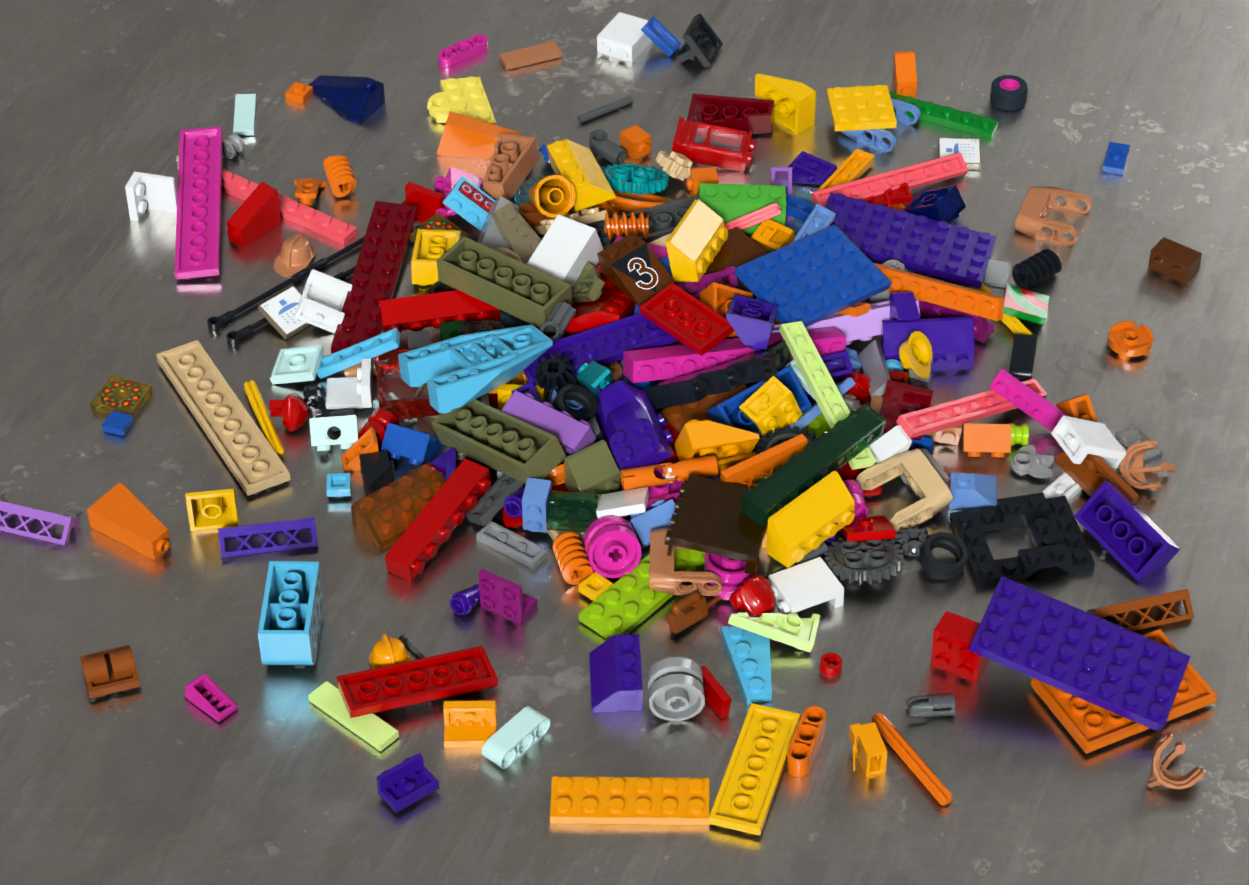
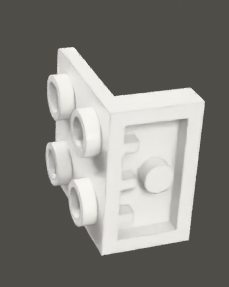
[125,171,177,221]
[325,358,373,410]

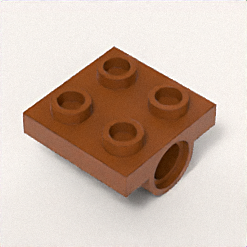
[80,645,140,699]

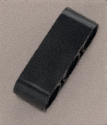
[1009,333,1038,382]

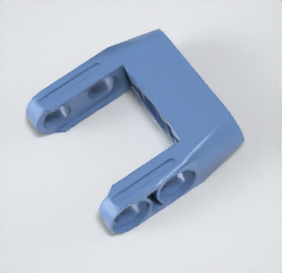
[840,98,921,152]

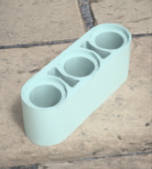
[482,706,551,769]

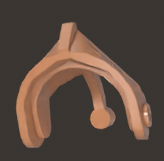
[1117,440,1176,491]
[1147,732,1206,789]

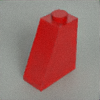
[227,182,281,248]

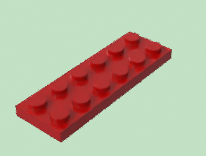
[337,645,498,718]

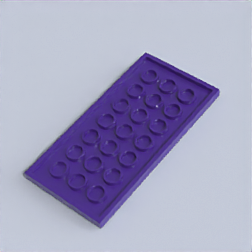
[825,193,997,289]
[969,576,1190,733]

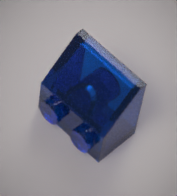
[903,185,966,223]

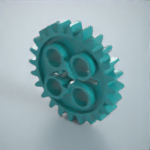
[602,162,668,195]

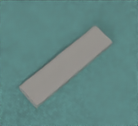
[859,340,891,397]

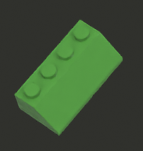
[696,183,786,235]

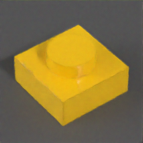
[579,572,613,601]

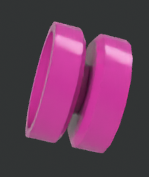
[583,515,642,578]
[704,553,759,601]

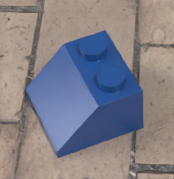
[381,423,443,466]

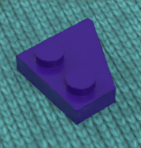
[788,151,837,185]

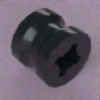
[303,383,326,412]

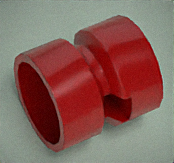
[358,409,399,451]

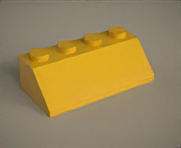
[546,139,616,212]
[666,200,728,282]
[767,470,855,568]

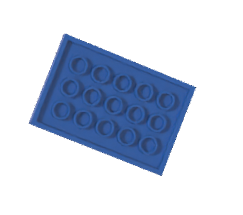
[734,224,892,328]

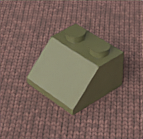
[564,440,620,507]

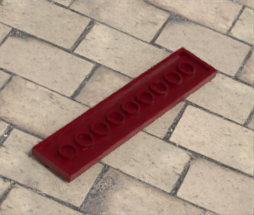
[331,201,418,353]

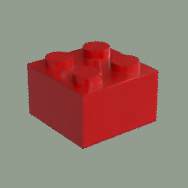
[930,611,989,683]

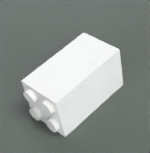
[526,214,604,303]

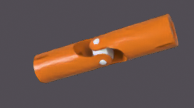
[620,455,718,491]

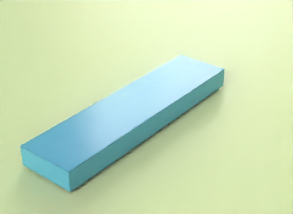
[317,328,401,379]

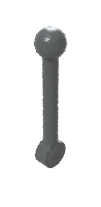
[399,635,426,659]

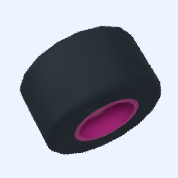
[990,75,1028,111]

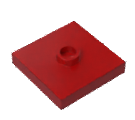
[840,515,895,542]

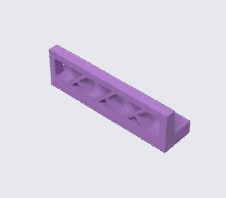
[0,501,81,546]

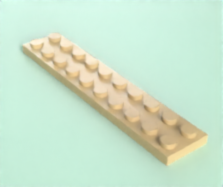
[156,340,291,496]

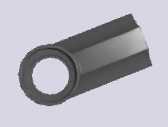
[589,130,627,165]
[539,301,576,341]

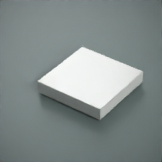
[596,487,650,519]

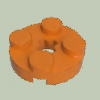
[1107,321,1154,359]

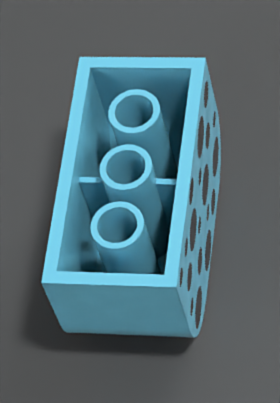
[258,561,323,666]

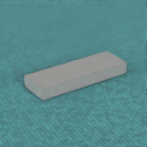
[476,521,548,570]

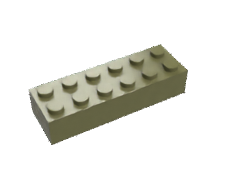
[436,236,573,328]
[431,399,566,484]

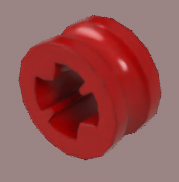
[819,653,843,677]

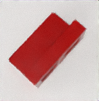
[401,182,445,223]

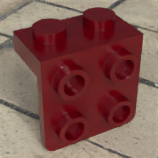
[876,380,934,440]

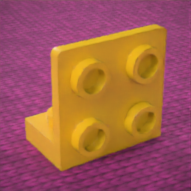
[739,376,802,437]

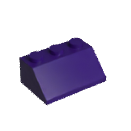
[726,294,779,351]
[589,634,643,713]

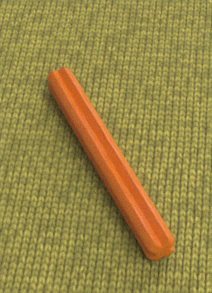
[871,712,953,806]

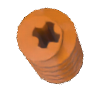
[323,155,357,198]
[605,212,649,240]
[552,531,593,585]

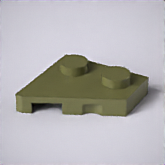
[572,262,605,302]

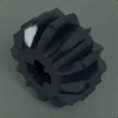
[535,354,575,393]

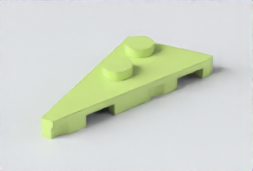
[728,613,820,652]

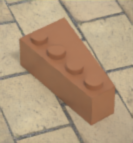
[483,133,540,201]

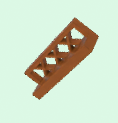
[1055,451,1139,505]
[1087,589,1194,631]

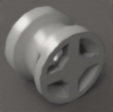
[222,133,245,159]

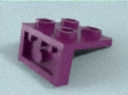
[478,569,538,624]

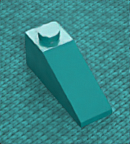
[577,361,613,400]

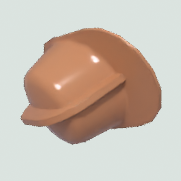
[274,232,316,276]

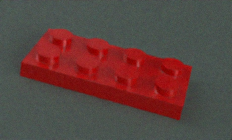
[639,282,734,356]

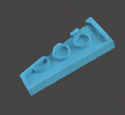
[721,625,772,706]

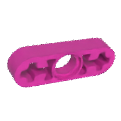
[438,34,488,67]

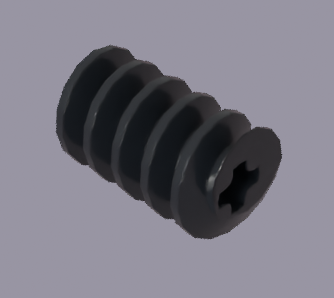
[1012,249,1062,290]

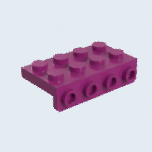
[911,271,994,343]

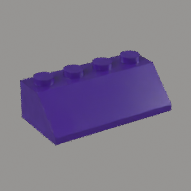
[881,316,975,372]
[1074,481,1180,581]

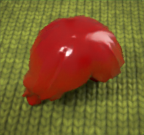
[729,574,776,617]

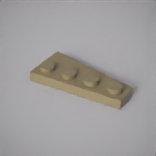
[492,203,542,264]

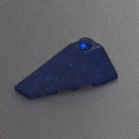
[309,75,385,124]

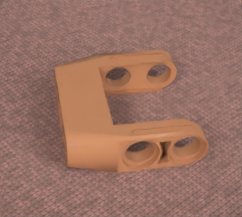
[1015,187,1093,246]
[649,527,722,596]

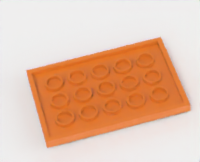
[1031,629,1217,754]

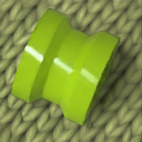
[1009,423,1029,446]

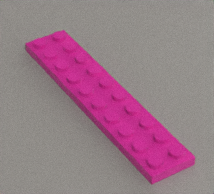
[175,126,223,280]

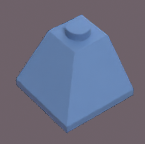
[949,472,997,510]

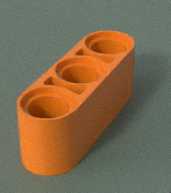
[787,706,826,778]

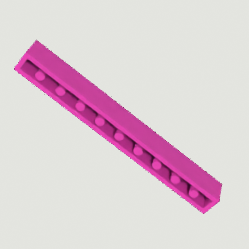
[623,326,846,383]

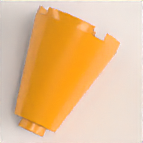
[529,175,576,218]

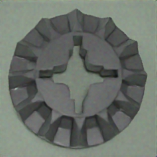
[895,525,930,556]

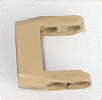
[856,449,953,535]

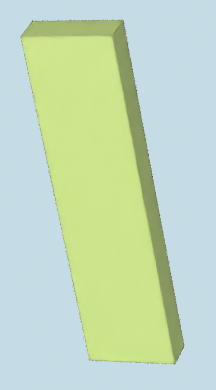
[308,681,399,752]

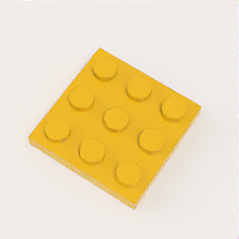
[826,85,897,131]

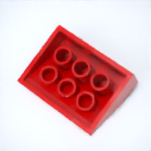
[566,287,636,333]

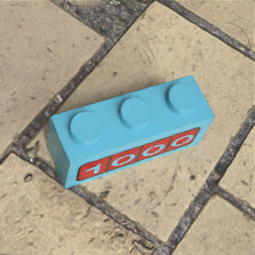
[442,176,496,231]

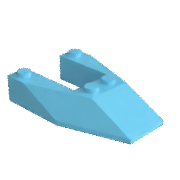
[398,325,553,413]

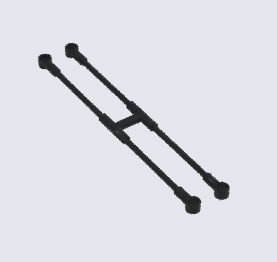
[207,225,425,346]

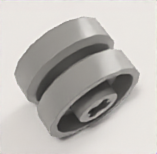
[647,657,705,721]

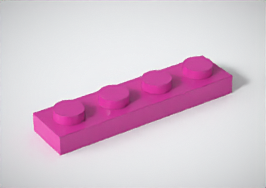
[989,369,1070,432]

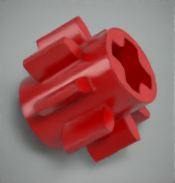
[844,372,871,400]

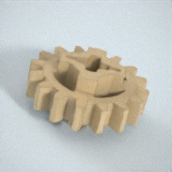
[655,150,696,181]

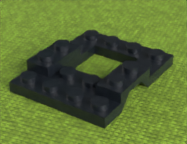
[949,492,1095,588]

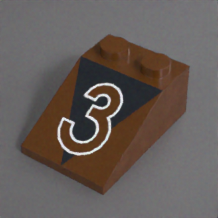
[597,232,676,307]

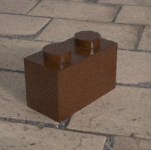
[1148,237,1202,283]

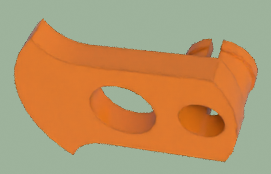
[294,178,326,206]

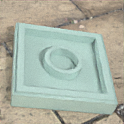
[270,345,324,385]

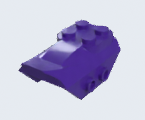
[596,380,675,471]

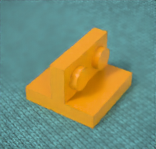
[443,700,497,749]

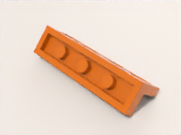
[721,434,818,491]

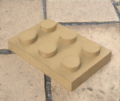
[534,207,607,235]

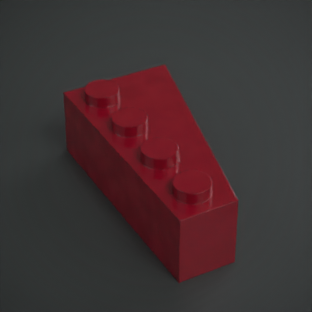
[687,94,774,134]

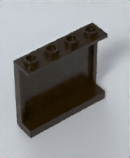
[665,474,775,575]

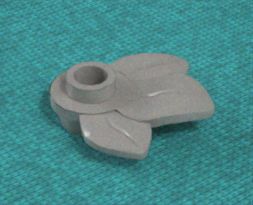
[1010,445,1055,478]

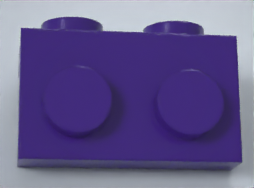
[377,753,439,813]

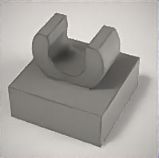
[908,369,932,390]

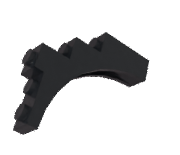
[644,340,791,409]

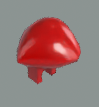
[269,393,310,432]

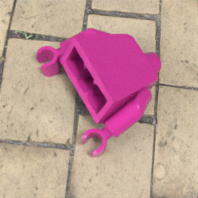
[434,167,485,225]

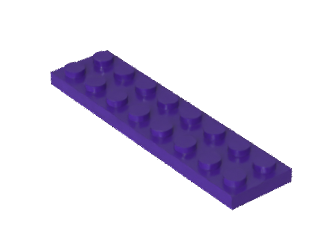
[523,313,679,386]

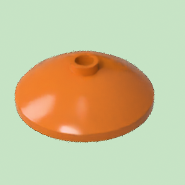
[609,190,670,213]

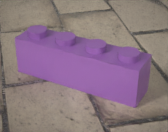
[501,390,596,455]

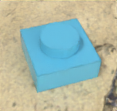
[326,473,351,497]

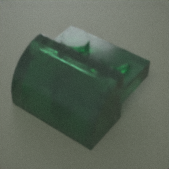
[547,491,600,533]

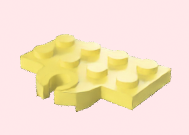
[428,76,496,125]

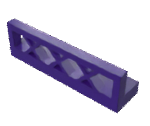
[218,517,318,558]

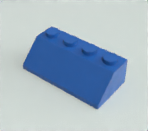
[706,366,812,436]

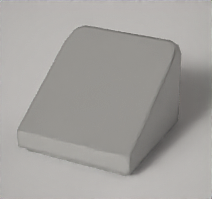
[984,259,1010,288]

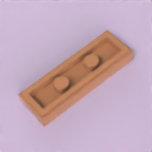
[499,41,562,70]

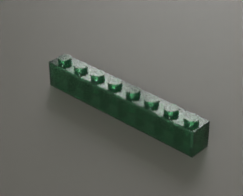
[741,404,887,527]

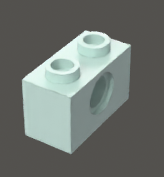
[309,415,358,451]

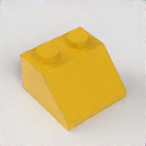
[185,489,239,531]

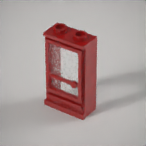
[672,117,755,172]

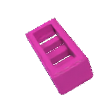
[184,673,239,722]

